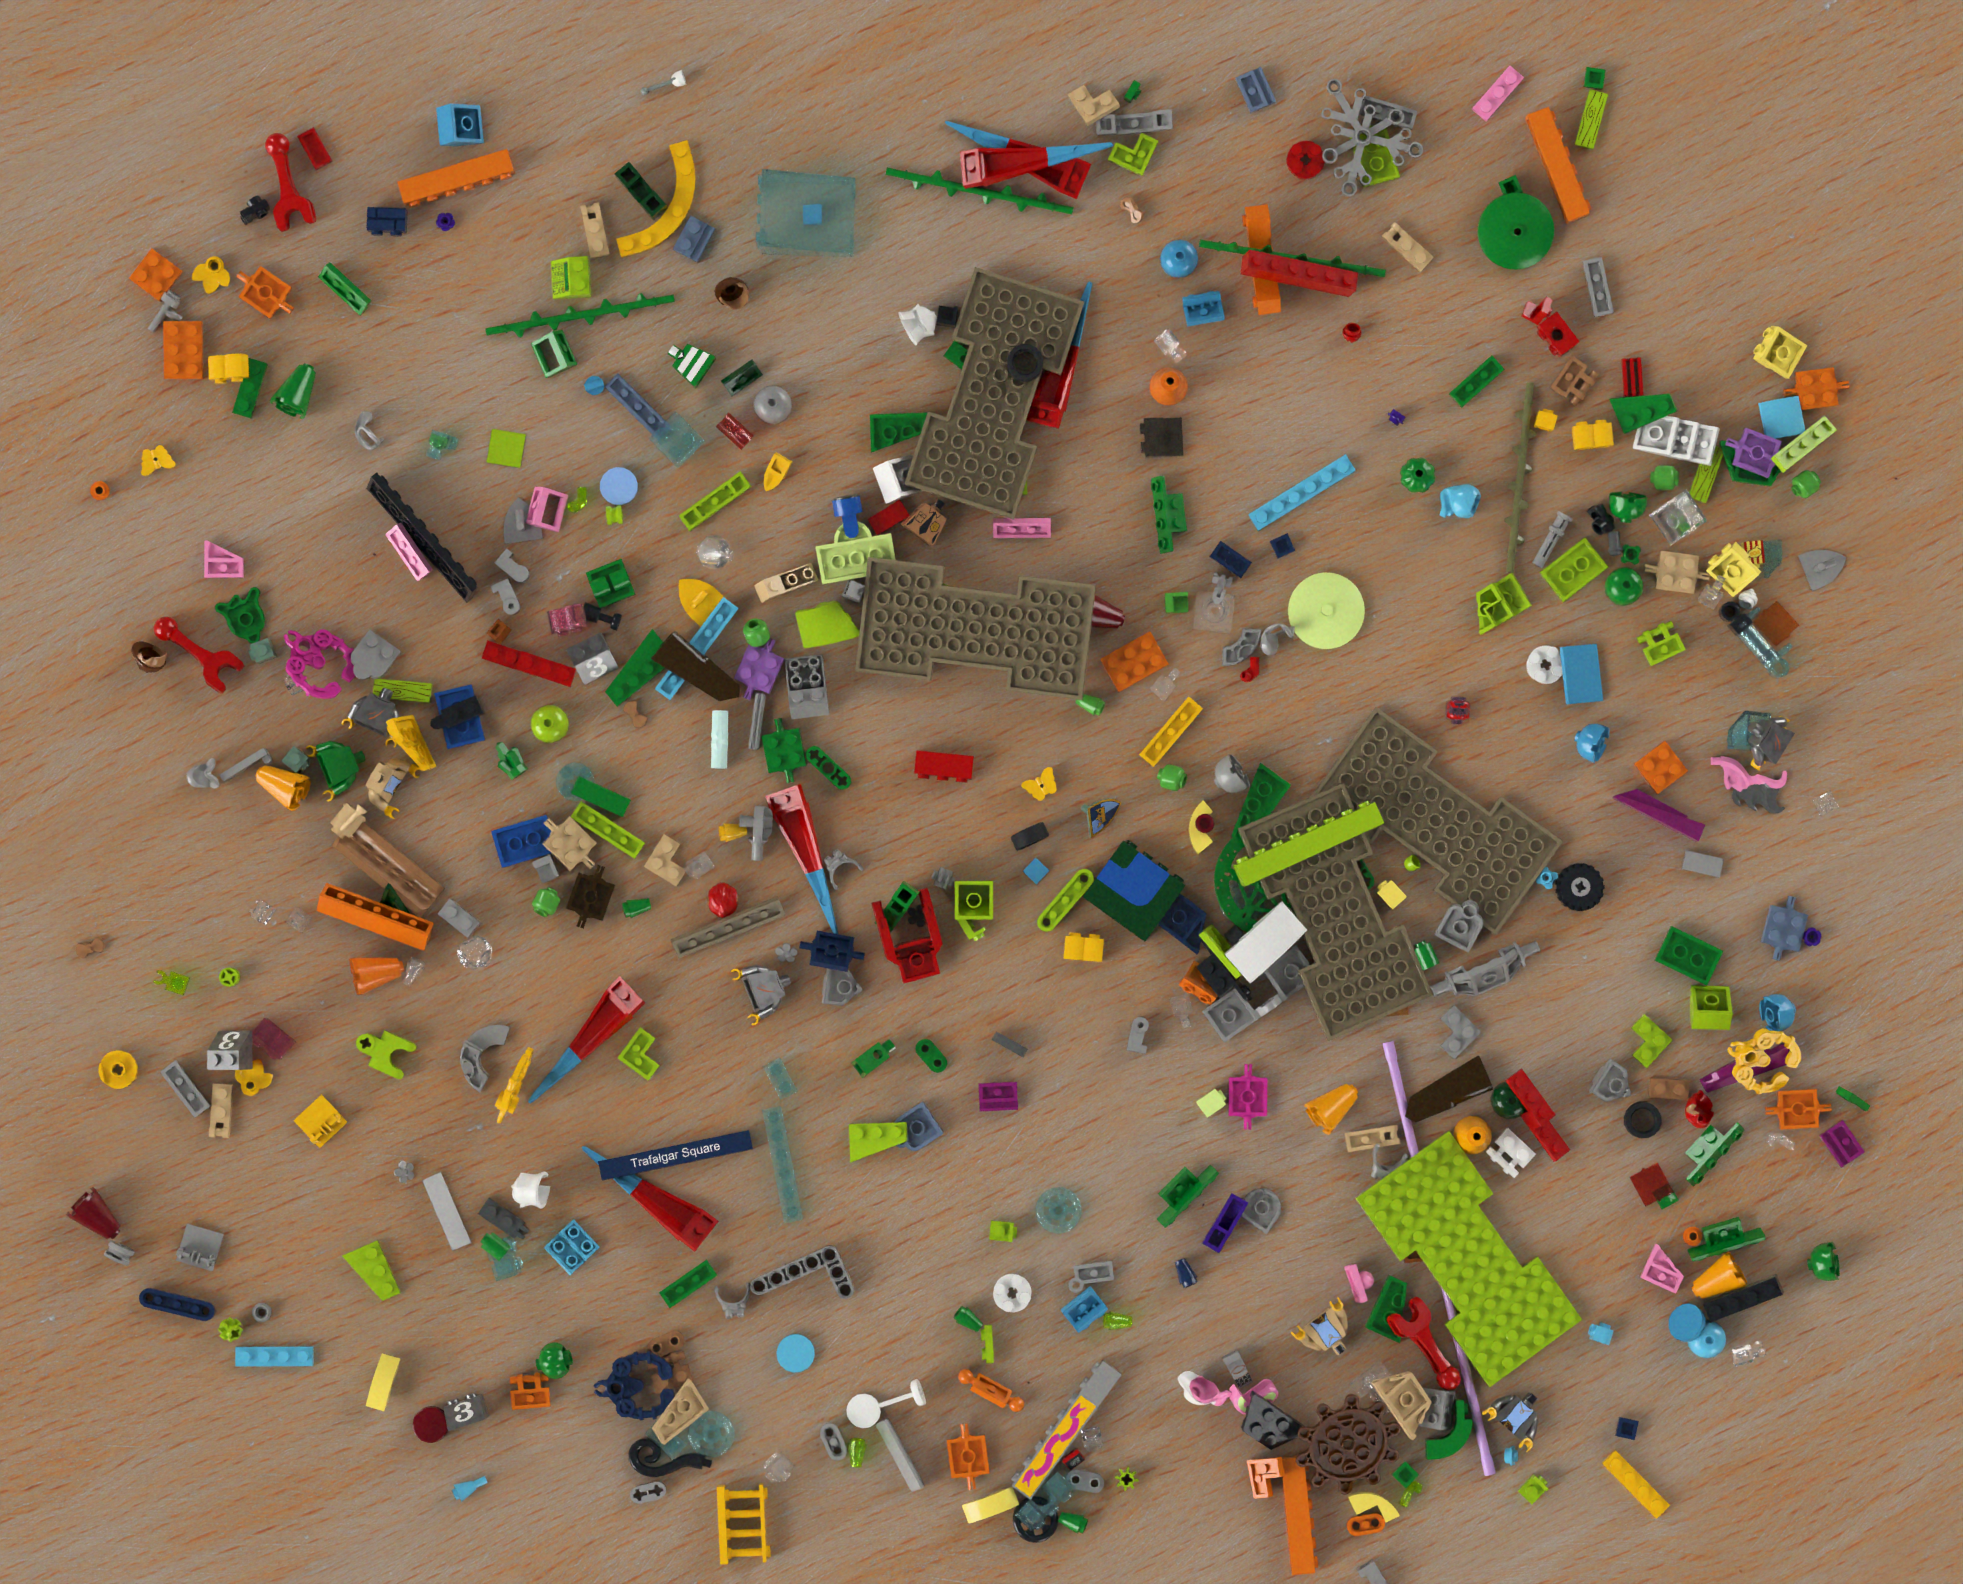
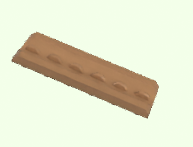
[332,822,445,918]

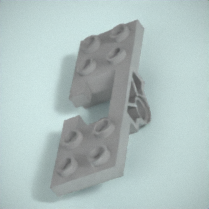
[1202,945,1310,1043]

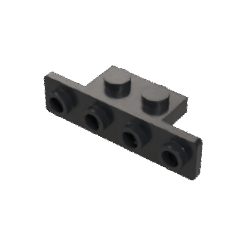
[1197,939,1253,1001]

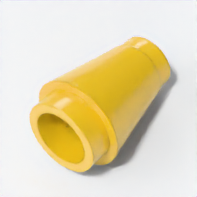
[718,823,747,842]

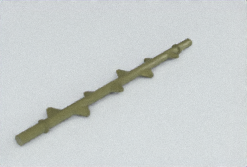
[1504,382,1537,573]

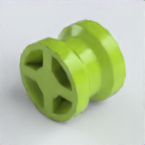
[606,505,623,525]
[219,968,240,987]

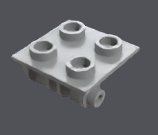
[176,1224,224,1271]

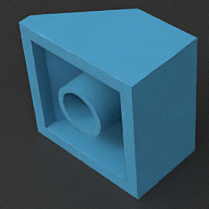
[436,103,484,147]

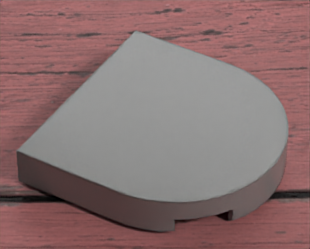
[1241,1188,1281,1235]

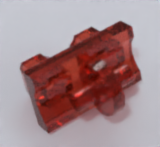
[716,413,754,450]

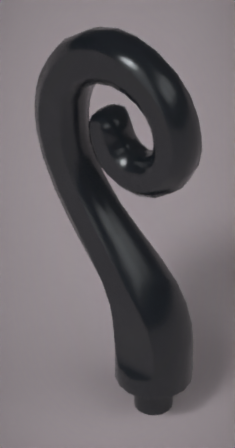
[628,1438,712,1477]

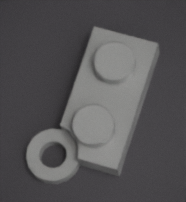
[1068,1260,1114,1293]

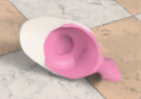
[1178,1371,1232,1406]

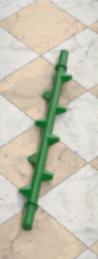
[885,167,1074,215]
[1199,239,1386,277]
[485,293,675,338]

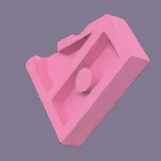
[204,541,244,578]
[1640,1244,1684,1294]

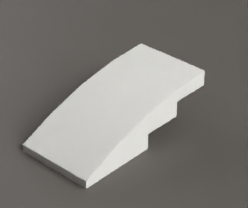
[1633,416,1720,466]
[1225,901,1307,983]

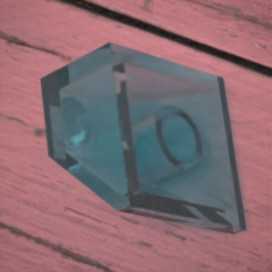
[1727,711,1771,751]

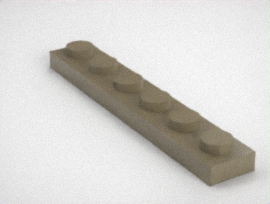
[671,896,785,958]

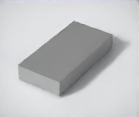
[1681,850,1724,878]

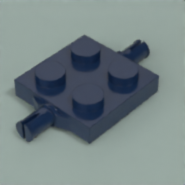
[799,930,865,972]

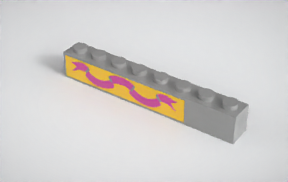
[1011,1360,1122,1500]

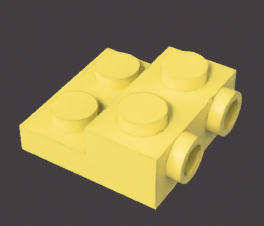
[1753,326,1807,379]
[1706,542,1761,597]

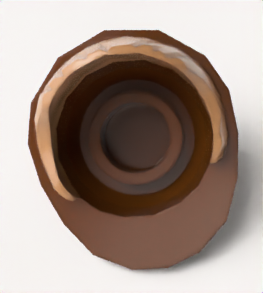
[714,277,749,310]
[131,641,167,673]

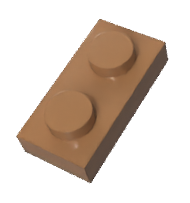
[1649,1078,1689,1099]

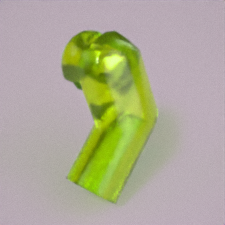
[567,487,587,513]
[1399,1481,1423,1507]

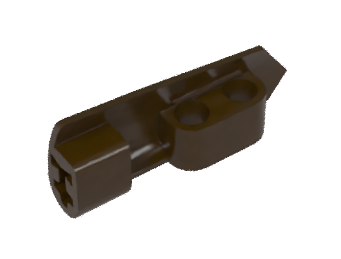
[651,630,740,701]
[1405,1056,1493,1123]

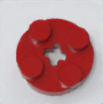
[1286,141,1325,180]

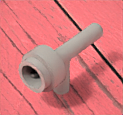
[148,290,183,332]

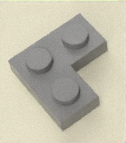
[1440,1005,1481,1059]

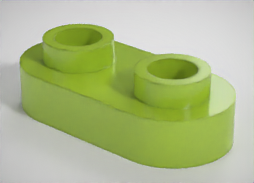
[981,1325,994,1364]

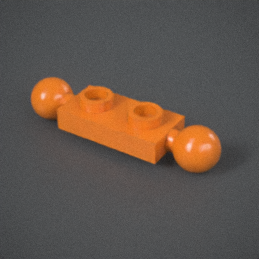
[958,1369,1024,1412]

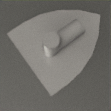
[504,498,543,544]
[1798,550,1847,591]

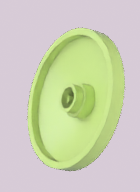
[1288,573,1365,649]

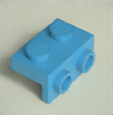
[1182,291,1225,327]
[1060,1286,1108,1333]

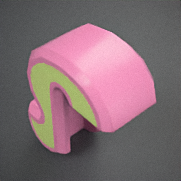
[1229,1379,1278,1415]

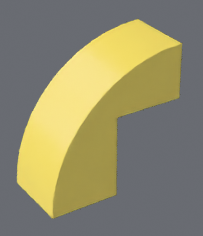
[1189,800,1213,855]
[366,1353,400,1411]
[962,1487,1019,1523]
[1347,1492,1400,1522]

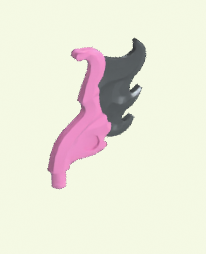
[1710,756,1787,814]

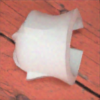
[898,304,937,346]
[511,1172,550,1209]

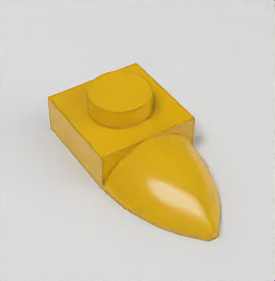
[764,452,792,491]

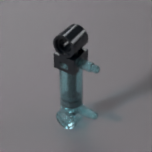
[1718,601,1792,678]

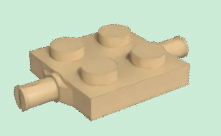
[1644,551,1710,594]
[542,816,596,871]

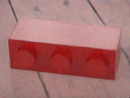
[914,750,974,783]

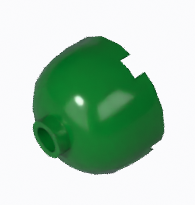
[1609,492,1647,523]
[1604,567,1643,606]
[1807,1242,1840,1281]

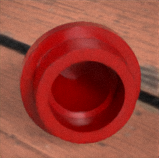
[1342,323,1362,343]

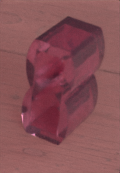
[547,604,587,637]
[252,1017,296,1060]

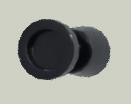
[580,602,622,631]

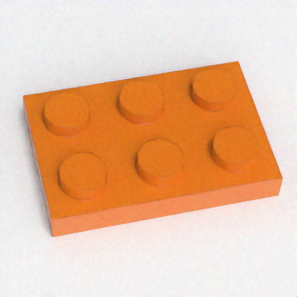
[163,321,203,379]
[1100,631,1169,693]

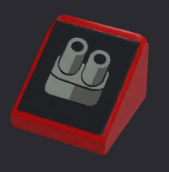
[1062,1448,1085,1470]

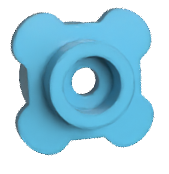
[1536,867,1558,889]
[1504,1446,1518,1466]

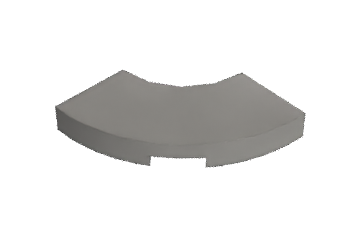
[1222,629,1262,666]
[467,1025,510,1057]
[460,1040,490,1092]

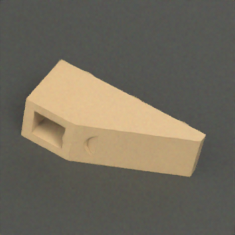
[754,563,818,603]

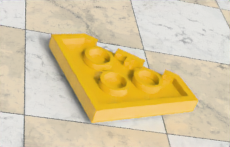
[386,715,437,771]

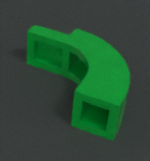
[875,881,920,933]
[1425,1399,1472,1460]

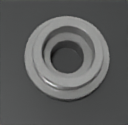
[252,1303,272,1322]

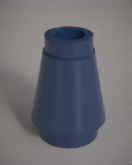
[1175,1258,1198,1288]

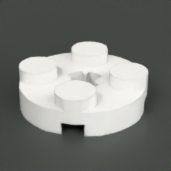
[1526,646,1563,684]
[993,1274,1031,1312]

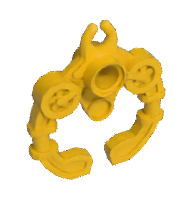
[1727,1028,1801,1095]
[495,1047,534,1123]

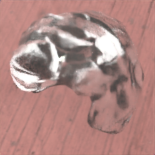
[457,936,493,969]

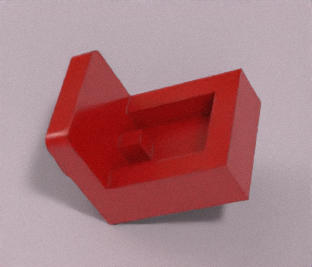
[1522,296,1553,325]

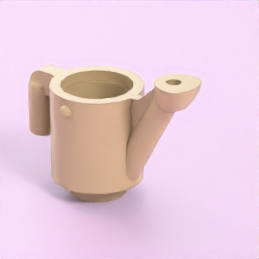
[330,803,367,839]

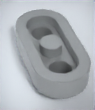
[820,1423,847,1460]
[1066,1469,1104,1493]

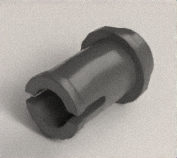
[1607,531,1623,556]

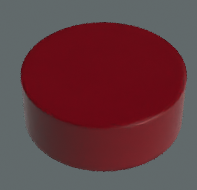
[1195,814,1215,833]

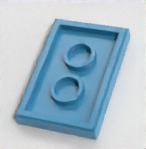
[1560,644,1603,705]

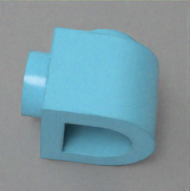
[1588,1322,1614,1345]

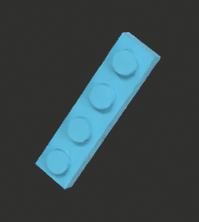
[235,1346,314,1367]

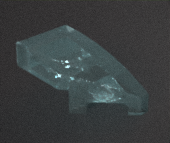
[1763,540,1782,578]

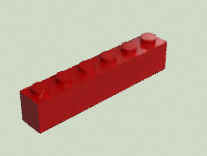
[1240,250,1358,297]

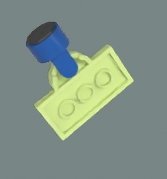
[815,494,896,584]

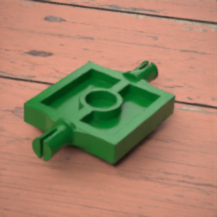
[761,718,807,783]

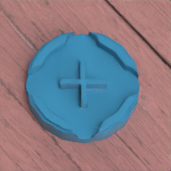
[1668,1303,1706,1342]

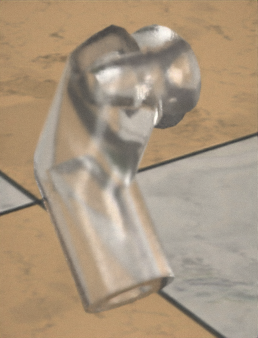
[1765,1132,1795,1150]

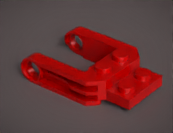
[871,888,943,984]

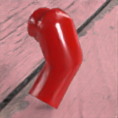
[1240,657,1260,683]

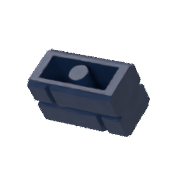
[366,207,408,237]

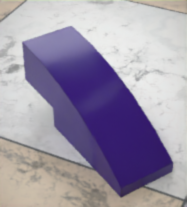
[1202,1193,1248,1253]

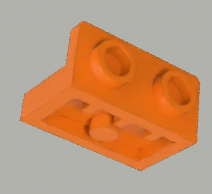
[1179,961,1217,1005]

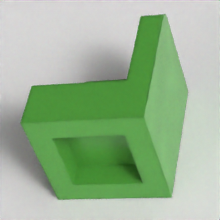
[1164,592,1188,614]

